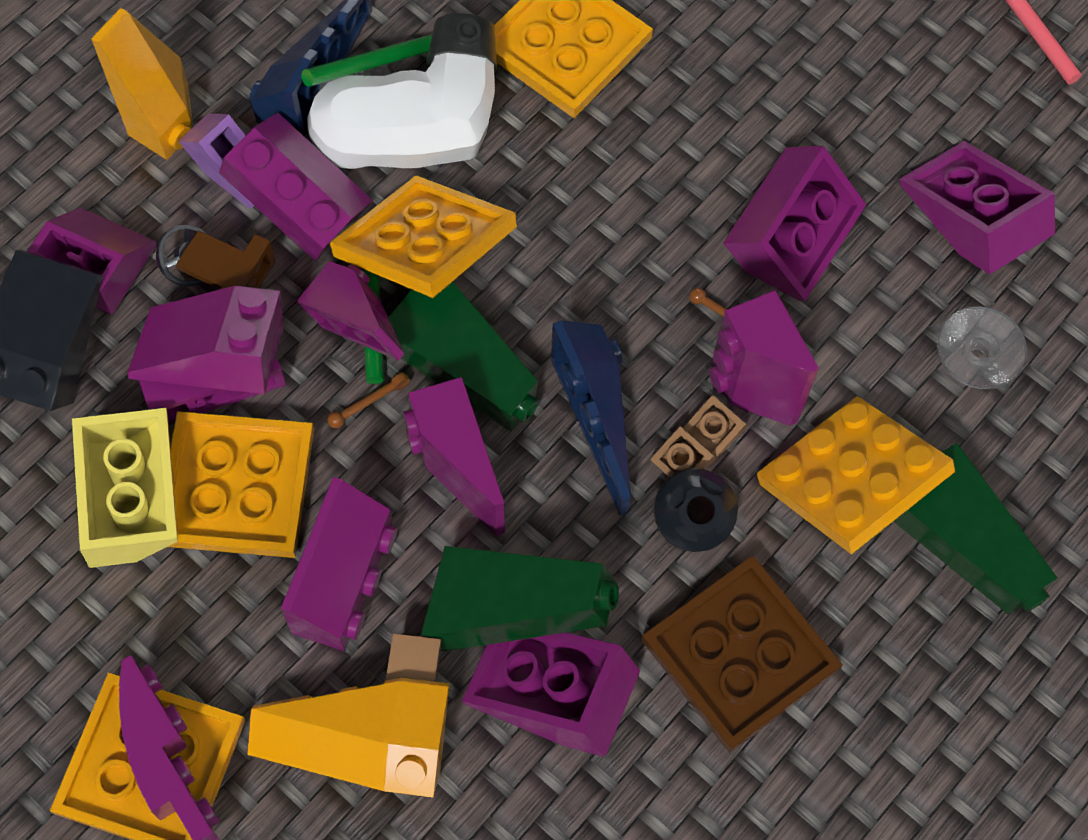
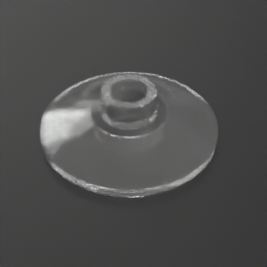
[937,307,1027,389]

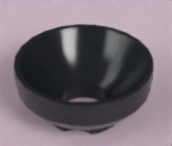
[653,468,738,552]

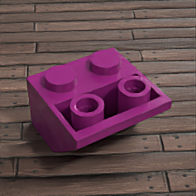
[27,208,157,315]

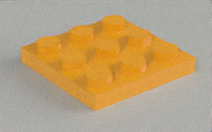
[494,0,653,118]
[330,175,517,298]
[756,396,955,555]
[168,411,314,558]
[50,672,246,840]

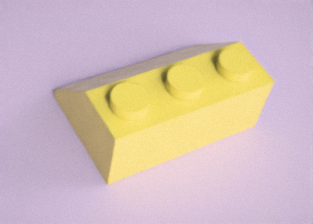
[72,408,178,568]

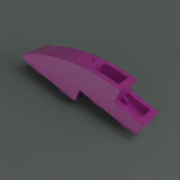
[119,655,220,840]

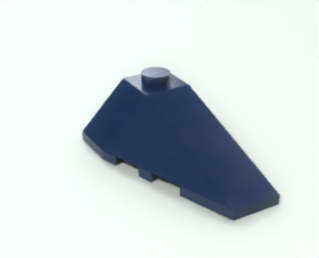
[250,0,372,136]
[551,321,631,516]

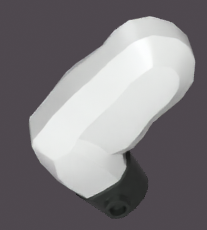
[307,13,497,169]

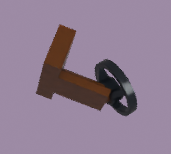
[156,225,276,290]

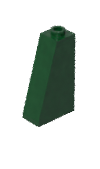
[388,282,539,432]
[893,443,1058,615]
[421,546,619,651]

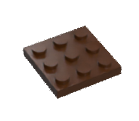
[641,555,843,754]

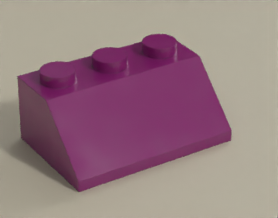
[219,113,373,262]
[723,146,866,301]
[709,290,819,426]
[281,477,397,652]

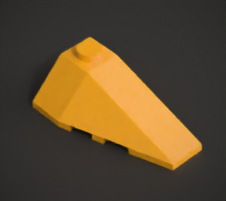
[91,8,193,160]
[247,678,450,797]

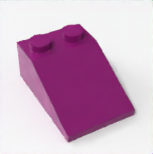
[900,141,1055,274]
[127,286,283,394]
[403,377,505,536]
[462,633,640,757]

